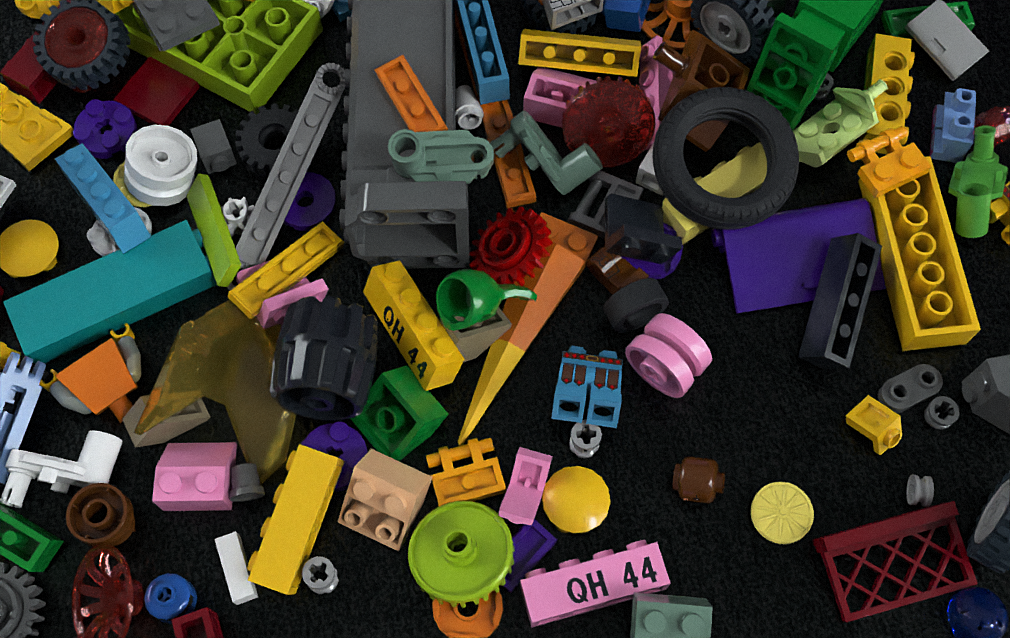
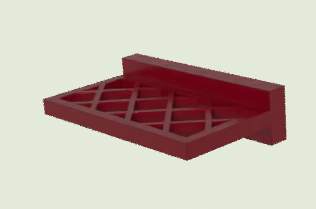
[812,501,978,622]

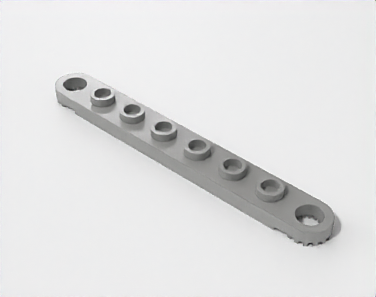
[227,63,346,290]

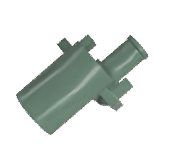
[490,110,603,195]
[388,129,494,184]

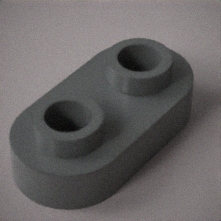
[878,364,943,413]

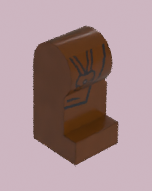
[586,245,649,294]

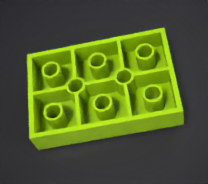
[116,0,323,115]

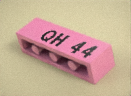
[520,540,671,628]

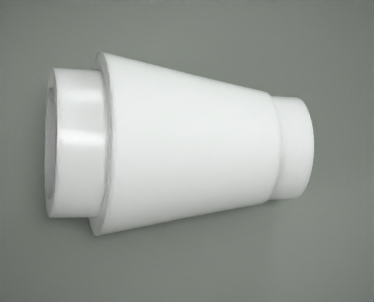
[455,85,484,130]

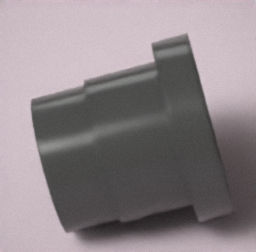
[229,463,265,502]

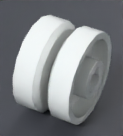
[124,125,197,206]

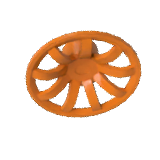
[642,0,700,50]

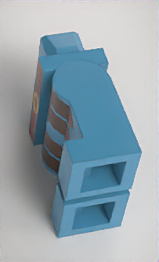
[551,346,623,428]

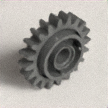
[0,562,46,638]

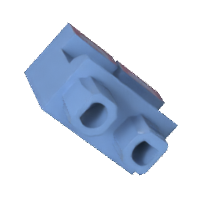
[929,88,976,163]

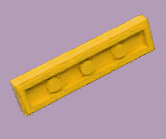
[228,221,344,320]

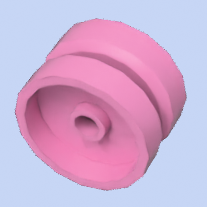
[625,313,713,398]

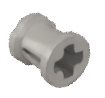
[569,419,602,458]
[302,556,339,594]

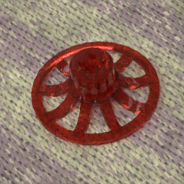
[72,544,144,638]

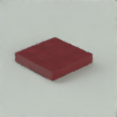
[113,56,200,126]

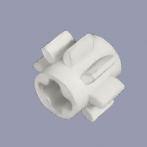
[221,197,255,237]

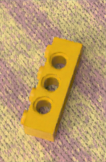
[859,33,915,154]

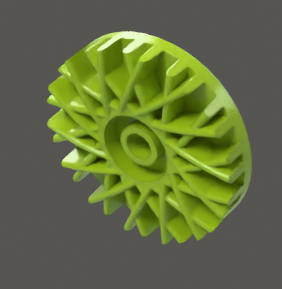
[408,501,515,608]

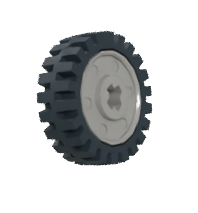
[690,0,776,64]
[966,471,1010,573]

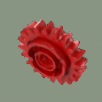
[469,206,553,286]

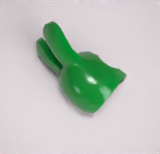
[436,269,537,331]

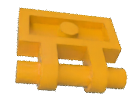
[847,126,932,198]
[425,438,506,507]

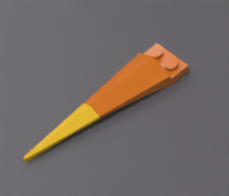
[458,212,599,446]

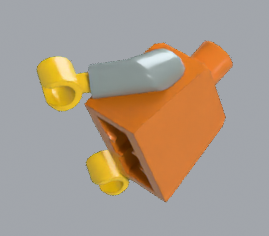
[39,323,141,423]

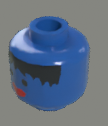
[144,573,197,624]

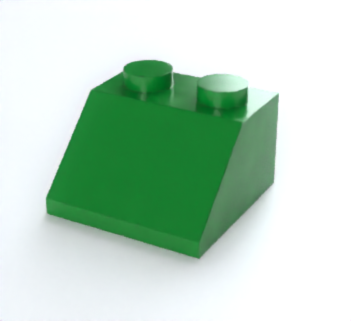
[350,366,448,461]

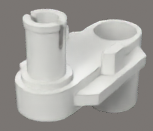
[0,431,123,508]

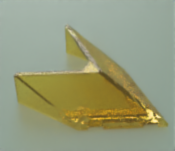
[134,300,296,486]

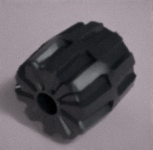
[270,296,378,421]

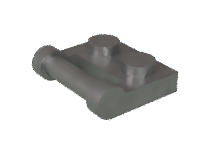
[567,171,644,238]

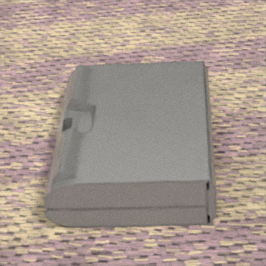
[904,0,989,81]

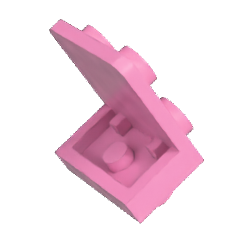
[236,260,328,329]

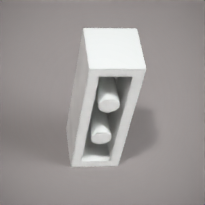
[215,531,258,605]

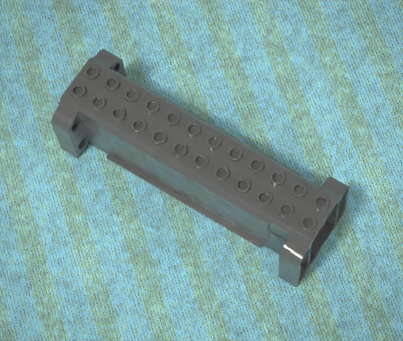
[339,0,470,269]

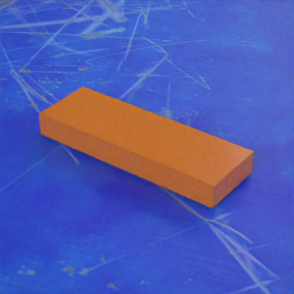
[374,55,448,132]

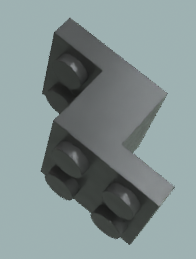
[132,0,220,52]

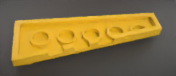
[0,83,74,171]

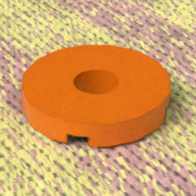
[432,590,503,638]

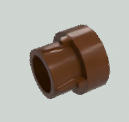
[66,483,136,548]

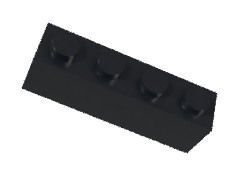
[798,233,882,369]

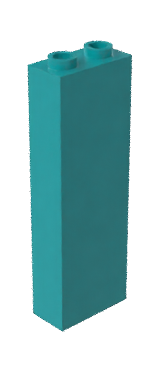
[3,220,217,364]

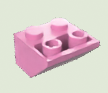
[523,67,597,133]

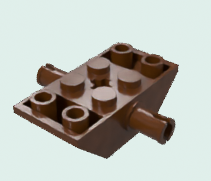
[653,29,750,152]

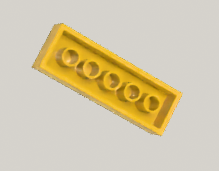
[859,156,981,351]

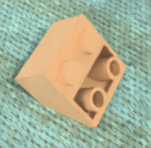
[338,449,432,551]

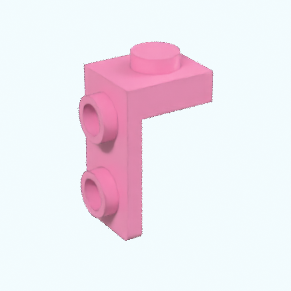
[498,447,553,525]

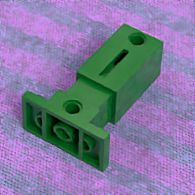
[746,0,884,132]

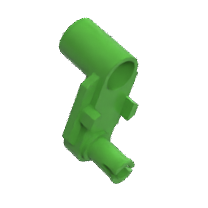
[948,126,1008,238]

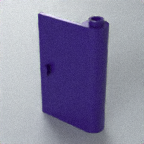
[711,198,886,314]

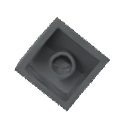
[962,355,1010,434]

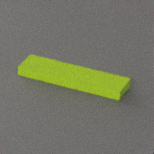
[187,174,241,287]

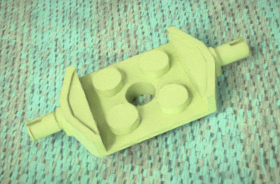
[793,79,888,168]

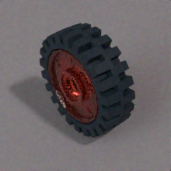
[33,0,131,90]

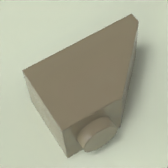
[440,307,512,362]
[122,390,210,447]

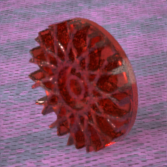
[561,76,656,167]

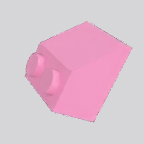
[152,442,237,511]

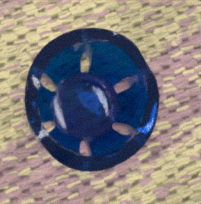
[947,587,1009,638]

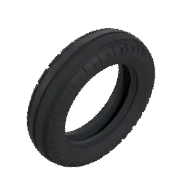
[653,87,799,230]

